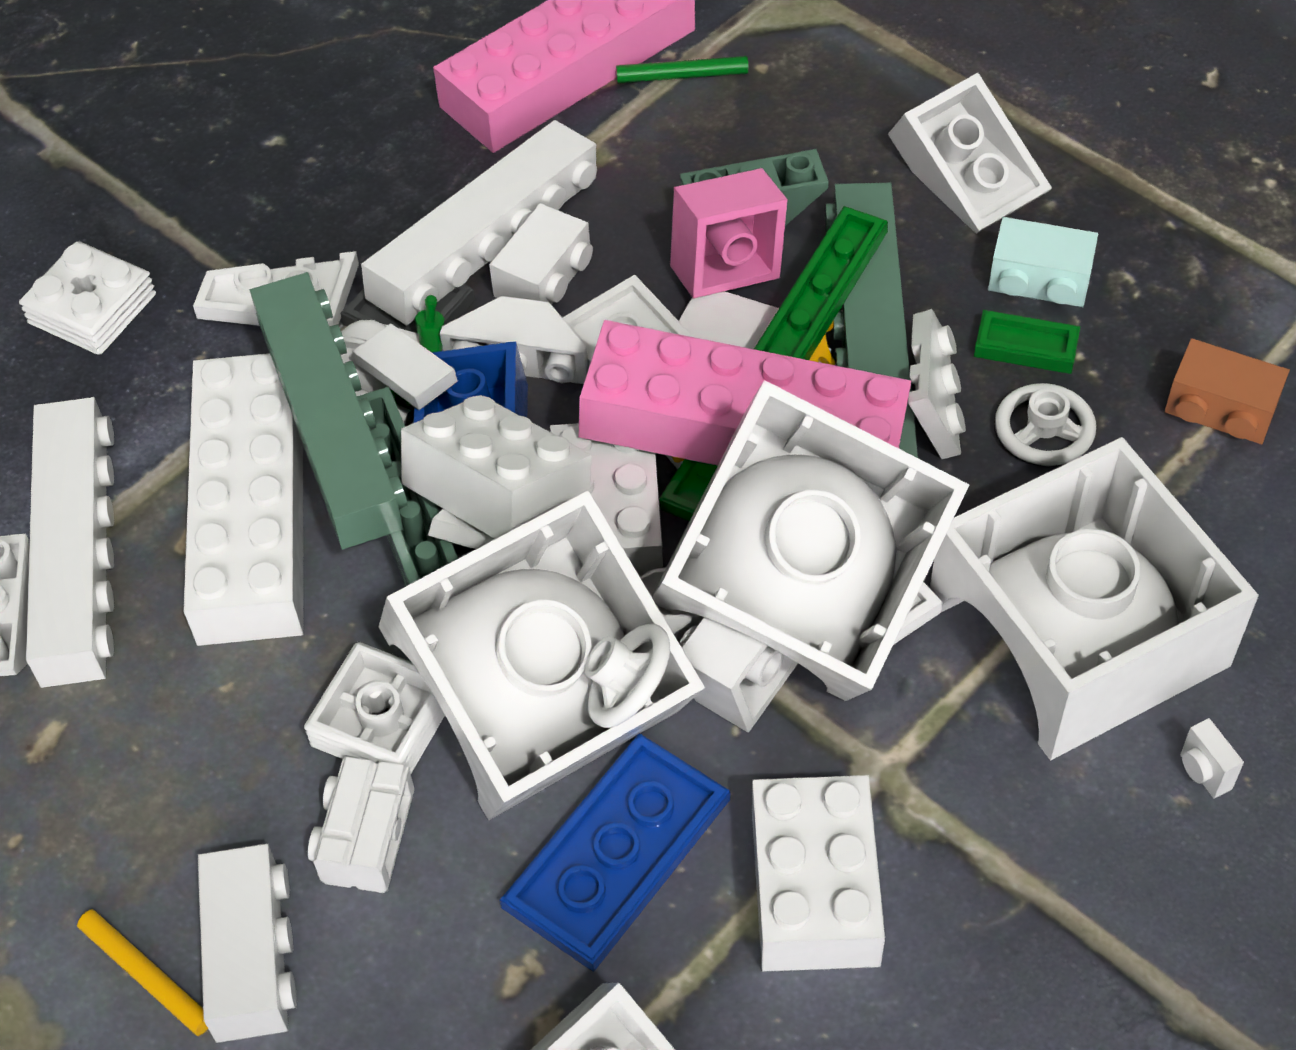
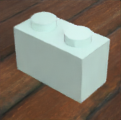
[988,217,1098,307]

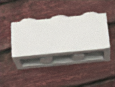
[198,844,297,1043]

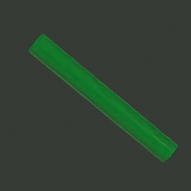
[616,56,748,83]

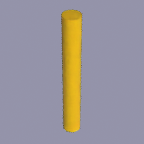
[77,909,208,1036]

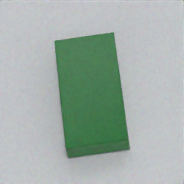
[974,310,1081,374]

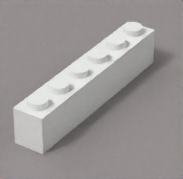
[361,120,597,326]
[26,397,114,688]

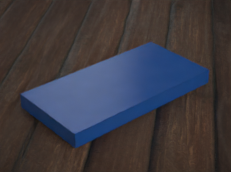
[500,733,730,972]

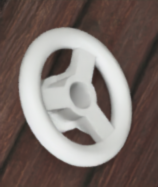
[995,383,1096,466]
[584,624,670,728]

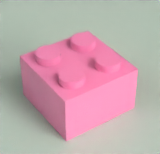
[670,168,787,299]

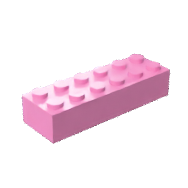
[433,0,695,153]
[578,320,911,466]

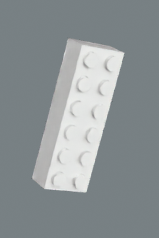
[184,353,303,646]

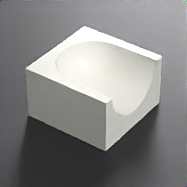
[652,380,969,701]
[930,437,1259,761]
[379,490,705,821]

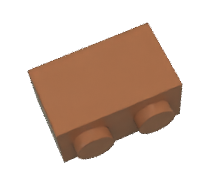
[1164,338,1290,445]

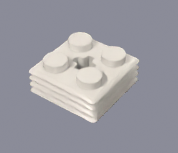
[19,241,156,355]
[304,642,445,774]

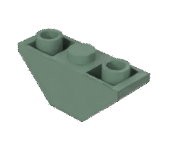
[680,149,829,226]

